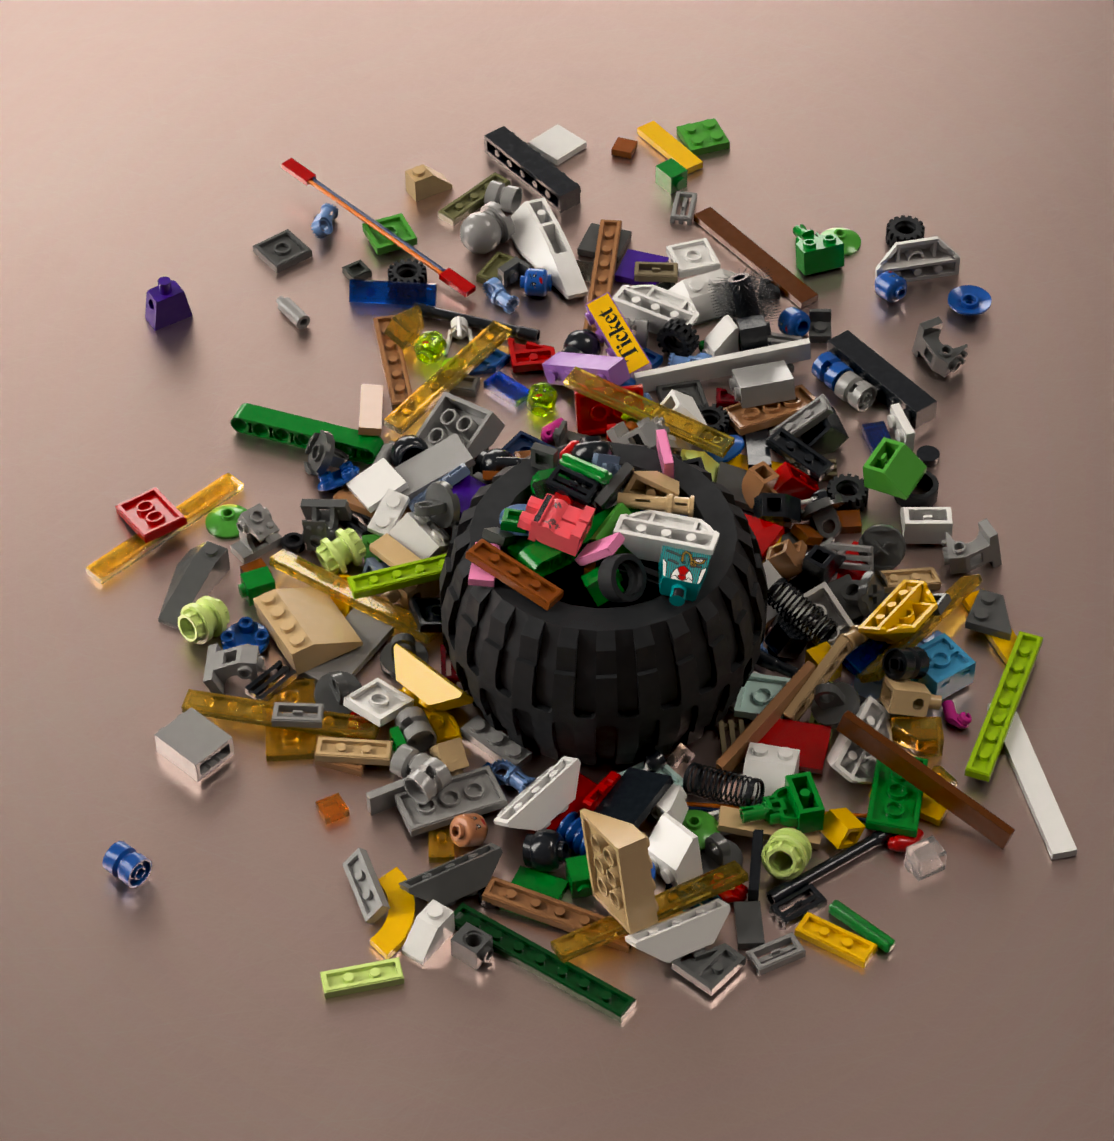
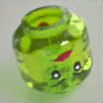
[414,331,447,364]
[526,382,557,417]

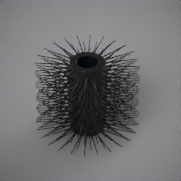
[708,266,781,325]

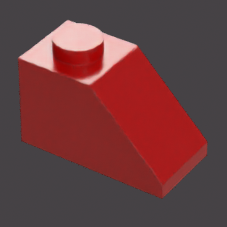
[773,461,819,500]

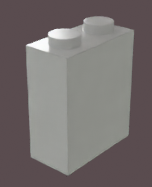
[729,360,796,409]
[154,707,235,782]

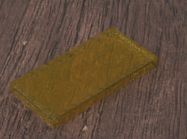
[265,679,317,762]

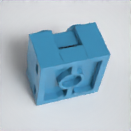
[910,633,976,699]

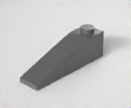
[158,541,230,630]

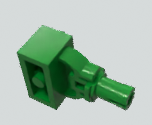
[793,224,844,276]
[739,771,825,833]

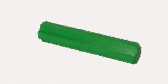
[559,453,613,485]
[828,900,896,953]

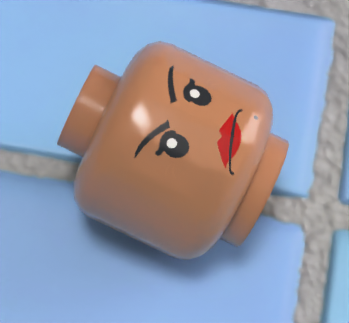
[450,813,488,847]

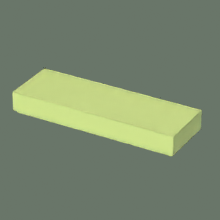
[320,957,404,999]

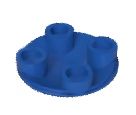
[317,461,360,491]
[220,617,270,654]

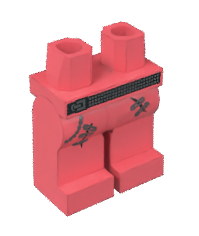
[517,493,596,557]

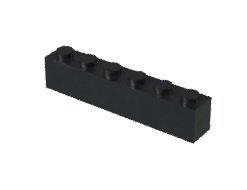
[484,126,581,213]
[827,330,937,429]

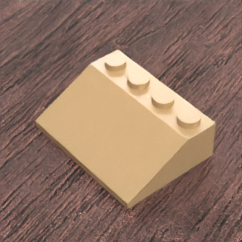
[253,587,363,675]
[580,809,659,935]

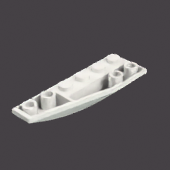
[511,197,588,299]

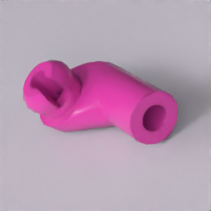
[541,417,564,443]
[942,700,972,729]

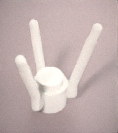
[443,316,480,358]

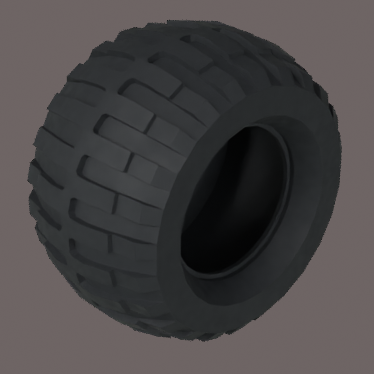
[439,441,768,766]

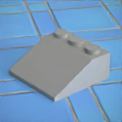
[416,392,505,459]

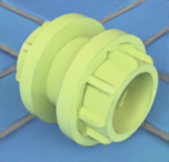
[315,528,367,576]
[178,596,230,644]
[761,828,812,880]

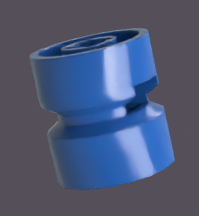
[811,351,853,392]
[102,841,152,888]

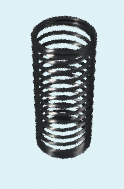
[767,578,838,645]
[683,762,765,808]

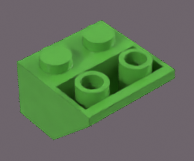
[863,437,927,500]

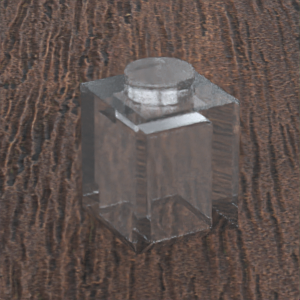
[904,835,947,881]

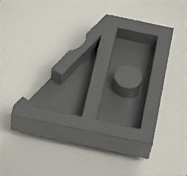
[965,589,1012,641]
[672,943,746,996]

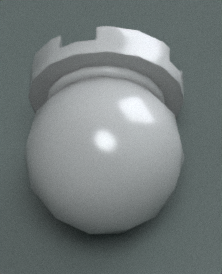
[460,201,515,254]

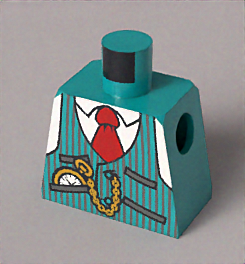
[658,546,711,606]

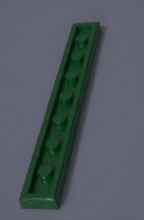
[454,903,637,1023]

